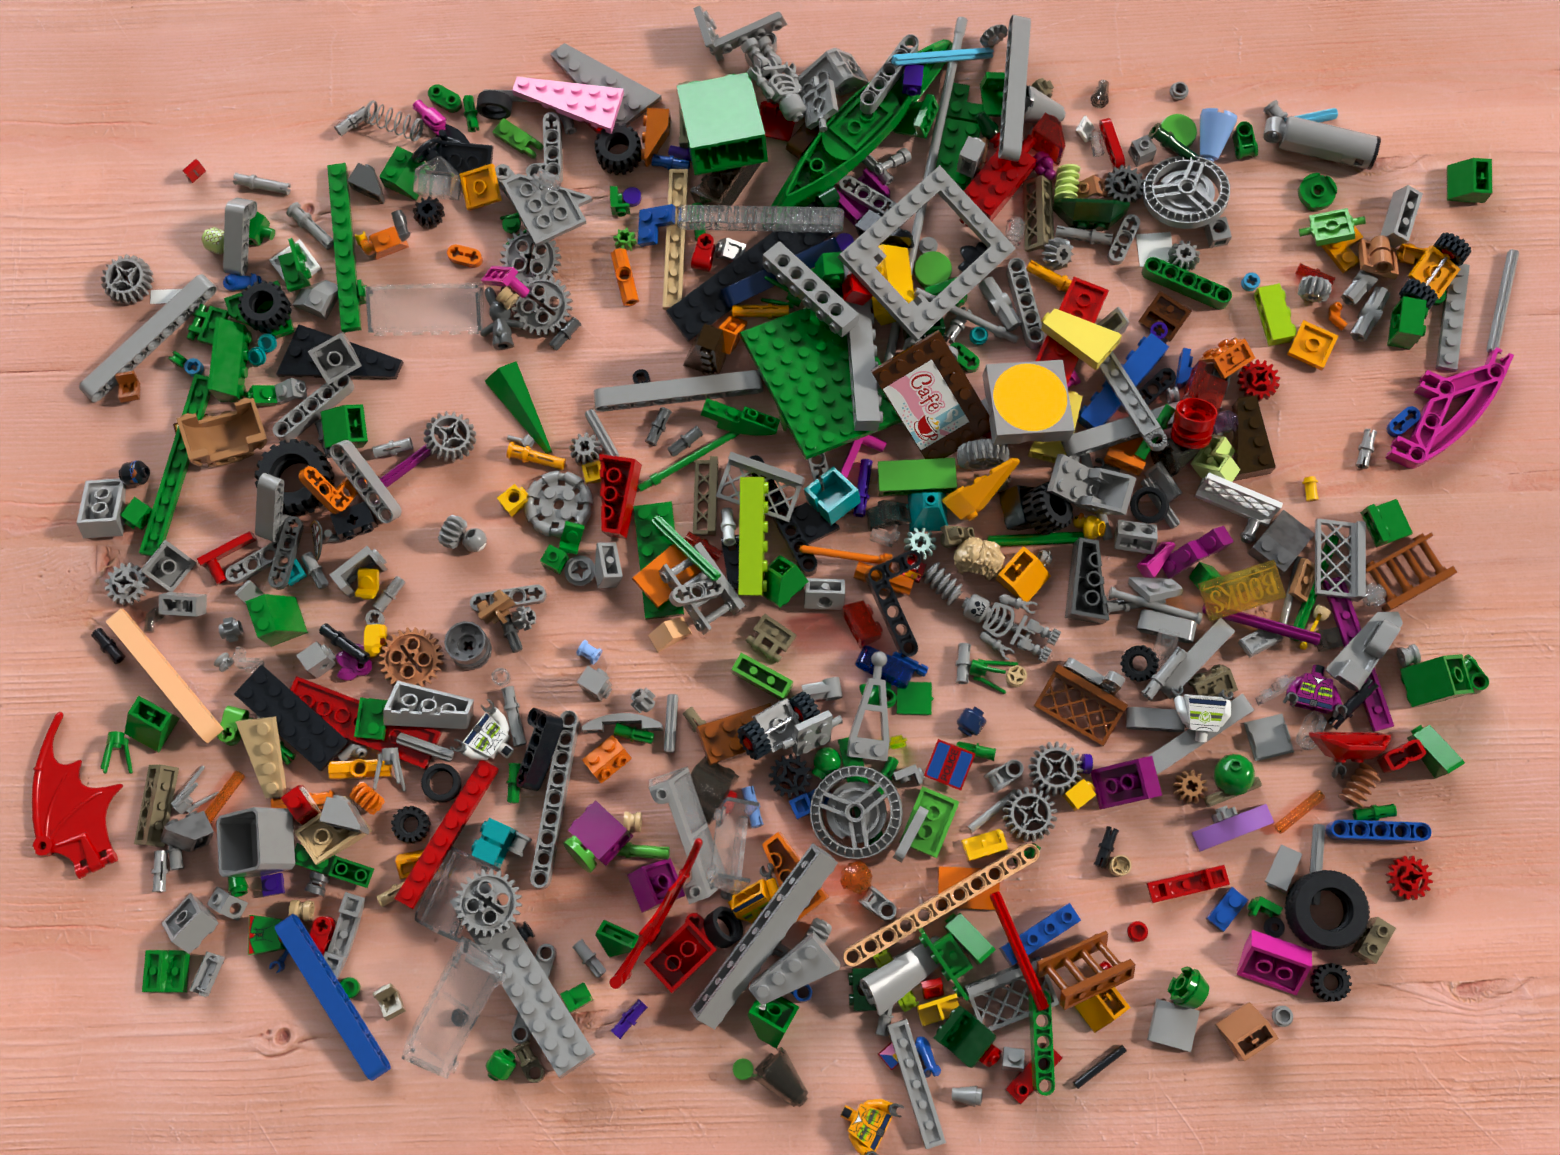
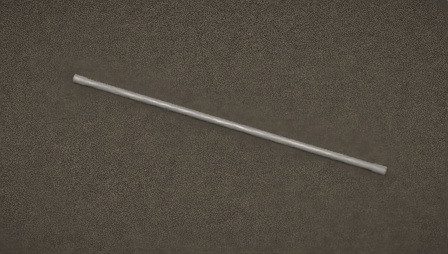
[883,17,968,363]

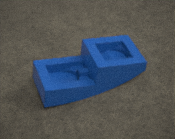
[789,789,831,820]

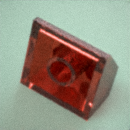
[1031,112,1066,166]
[842,600,883,649]

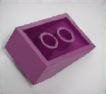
[1091,756,1162,810]

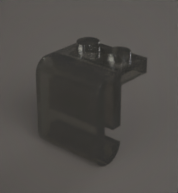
[691,756,740,825]

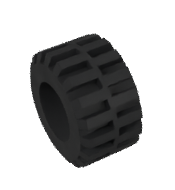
[594,123,642,175]
[238,281,292,333]
[1022,481,1073,535]

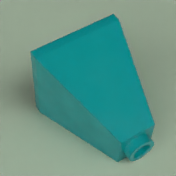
[908,492,948,532]

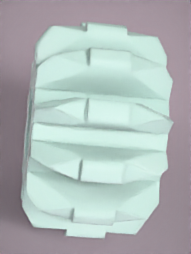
[904,528,937,560]

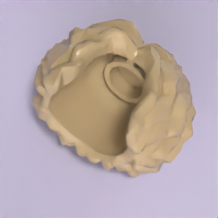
[953,537,1005,580]

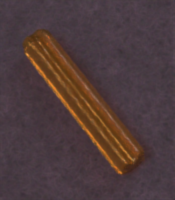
[205,770,245,823]
[1274,790,1325,834]

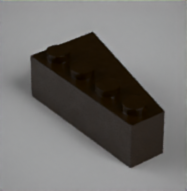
[683,324,726,376]
[1232,395,1276,481]

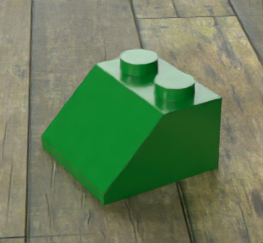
[379,146,434,201]

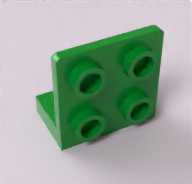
[980,72,1005,117]
[893,94,939,139]
[278,238,312,292]
[1360,499,1413,548]

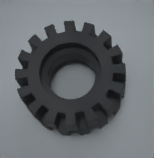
[1120,645,1159,682]
[391,806,430,843]
[1310,963,1352,1002]

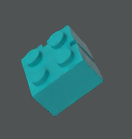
[804,466,861,525]
[471,818,516,868]

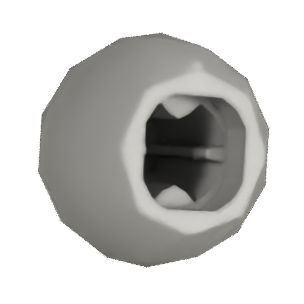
[462,528,487,552]

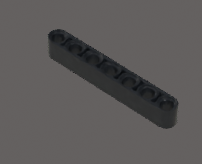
[748,455,817,576]

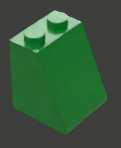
[245,594,308,647]
[1400,654,1474,707]

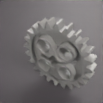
[500,230,561,283]
[511,274,573,336]
[454,869,522,937]

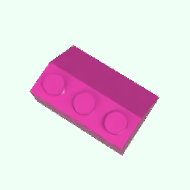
[1237,930,1312,995]

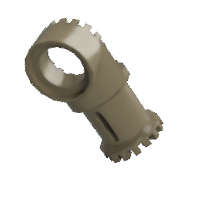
[512,1040,545,1083]

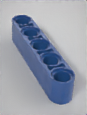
[1325,820,1432,843]

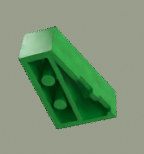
[806,252,844,296]

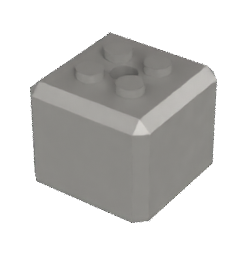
[216,807,296,877]

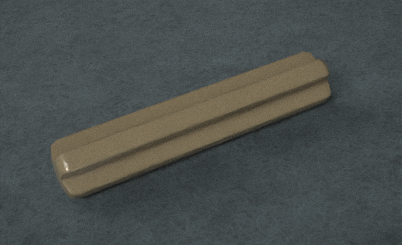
[1204,777,1262,807]

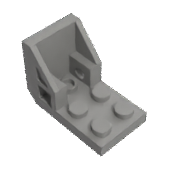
[798,48,869,115]
[1047,454,1136,515]

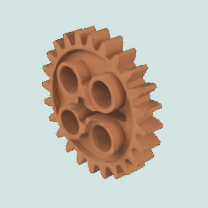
[379,627,444,687]

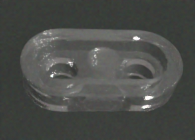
[1296,711,1327,750]

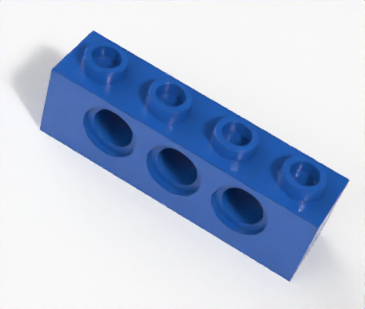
[999,903,1081,966]

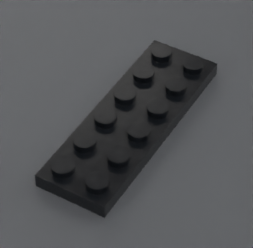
[234,664,349,772]

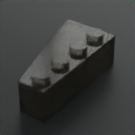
[690,163,761,216]

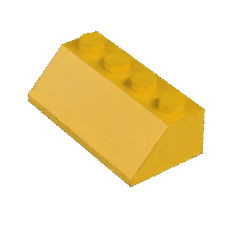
[872,244,915,326]

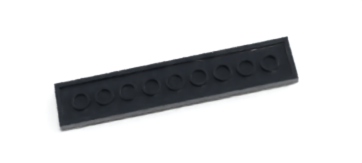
[665,202,836,342]

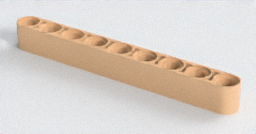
[106,608,224,743]

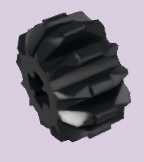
[413,196,445,229]

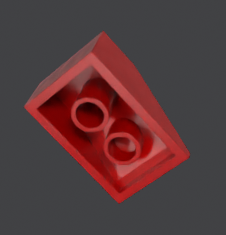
[644,919,717,993]

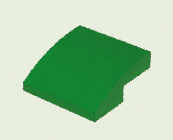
[142,950,190,992]

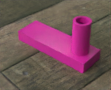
[481,266,530,298]
[840,435,887,478]

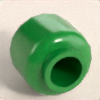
[485,1048,517,1081]

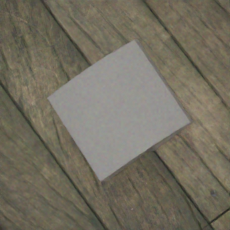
[1147,999,1200,1052]

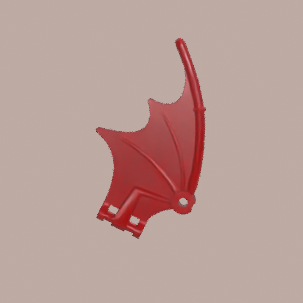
[32,712,123,879]
[609,838,703,989]

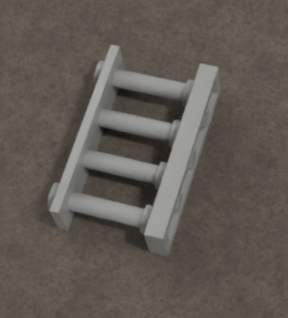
[659,542,745,635]

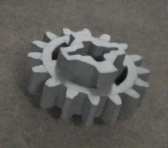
[1104,165,1145,203]

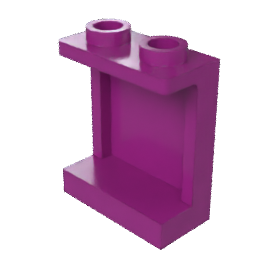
[837,168,891,226]
[568,800,633,866]

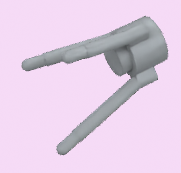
[373,747,406,792]
[171,766,220,814]

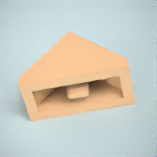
[648,617,692,652]

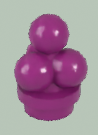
[1033,151,1056,180]

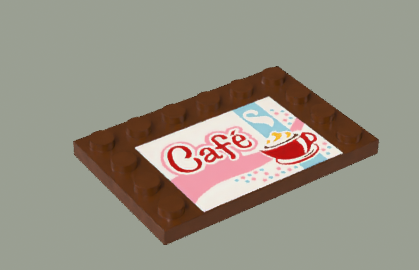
[871,330,991,459]

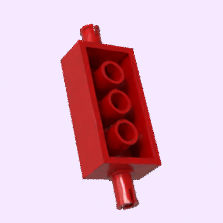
[959,134,1037,227]

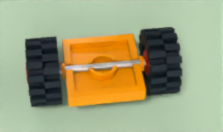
[1399,232,1471,311]

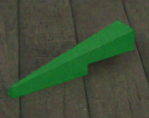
[485,361,552,454]

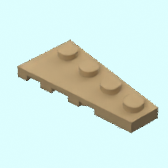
[236,716,287,798]

